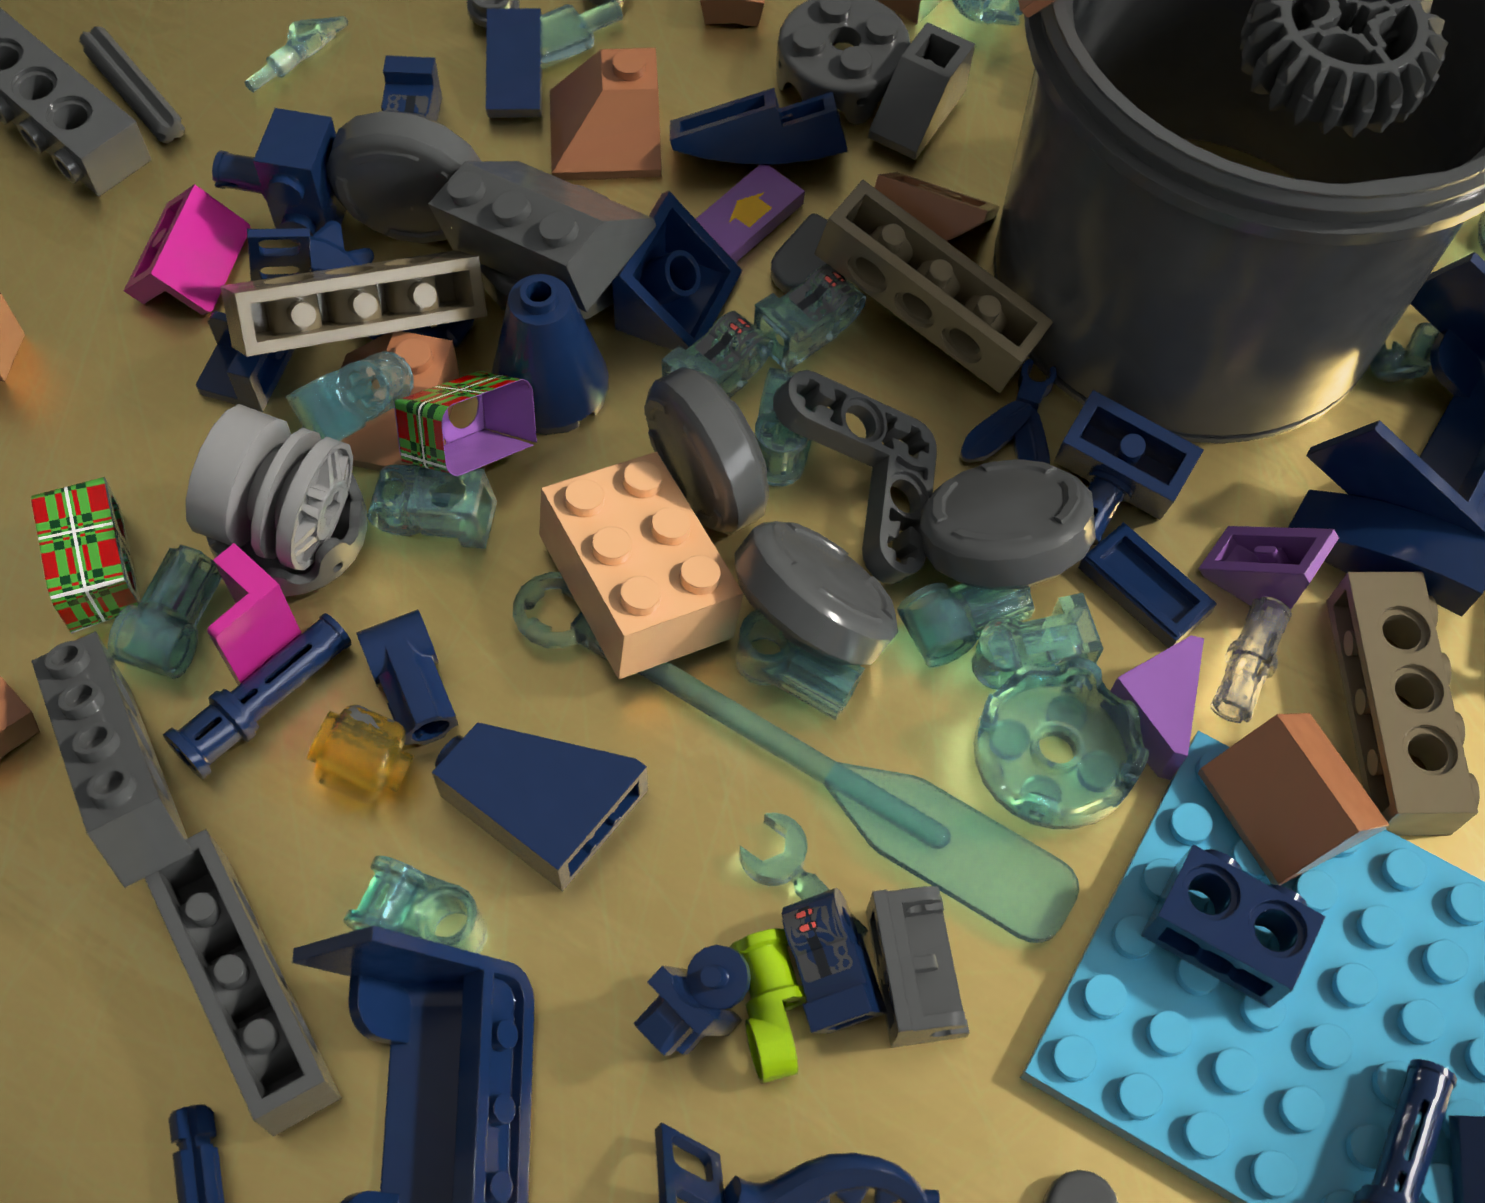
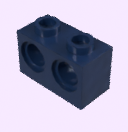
[1141,844,1326,1008]

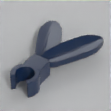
[960,358,1057,465]

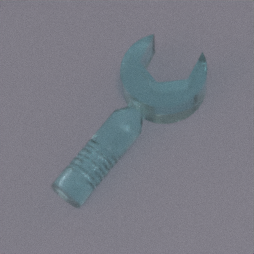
[739,813,869,938]

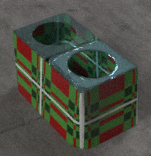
[31,477,142,634]

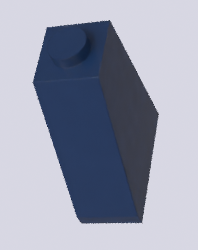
[432,722,648,892]

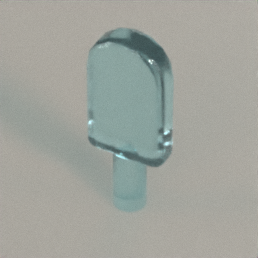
[542,0,623,69]

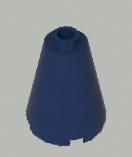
[491,274,609,435]

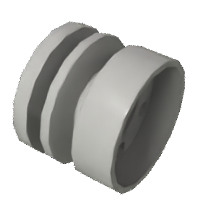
[186,404,353,570]

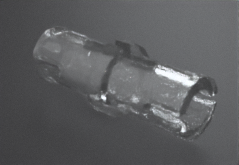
[1210,597,1292,723]

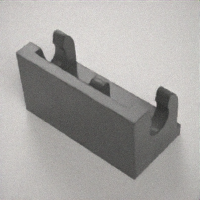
[866,886,970,1048]

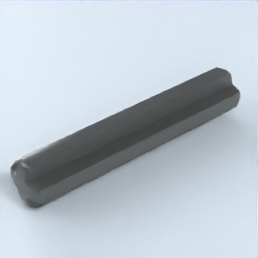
[79,26,185,143]

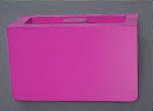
[124,184,250,315]
[207,543,302,685]

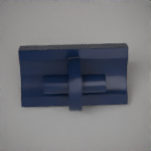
[634,945,751,1056]

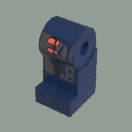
[381,55,442,122]
[782,887,888,1034]

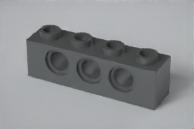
[0,8,152,197]
[31,631,193,888]
[145,829,341,1136]

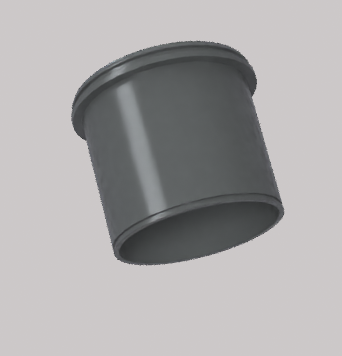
[993,0,1485,443]

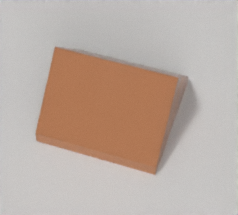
[1198,713,1390,885]

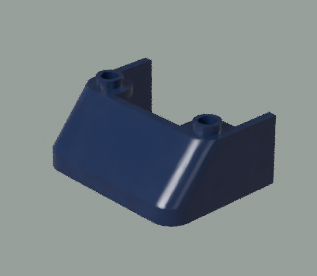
[1306,252,1485,537]
[292,925,534,1203]

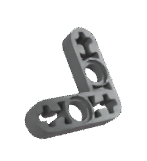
[773,370,937,585]

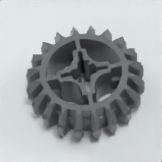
[1239,0,1448,138]

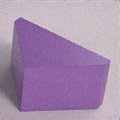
[1199,526,1339,624]
[1103,635,1204,780]

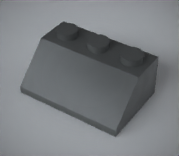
[428,161,656,312]

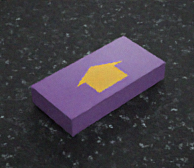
[696,164,805,263]

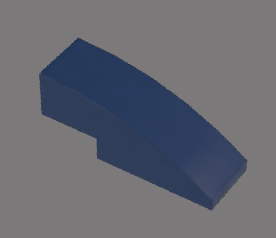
[670,88,848,164]
[1288,489,1485,617]

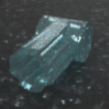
[108,545,222,679]
[897,583,1035,667]
[735,610,865,720]

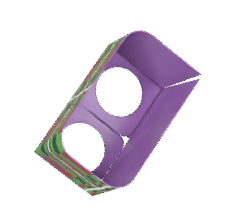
[394,371,537,476]

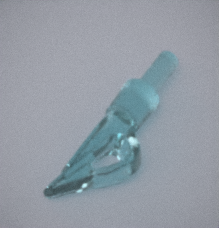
[245,16,348,93]

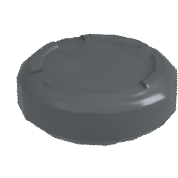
[326,110,481,243]
[644,367,769,535]
[920,459,1096,591]
[735,521,898,665]

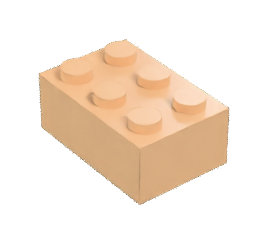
[539,451,744,680]

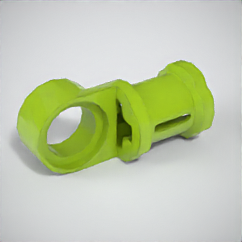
[730,928,807,1083]

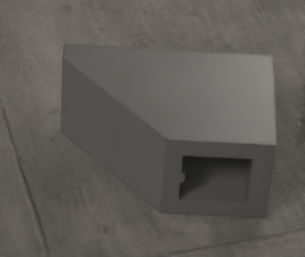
[868,22,975,160]

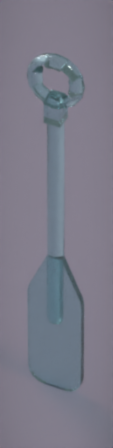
[513,572,1080,943]

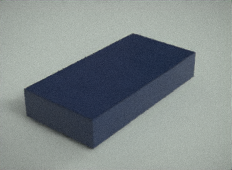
[486,8,542,118]
[1078,522,1217,648]

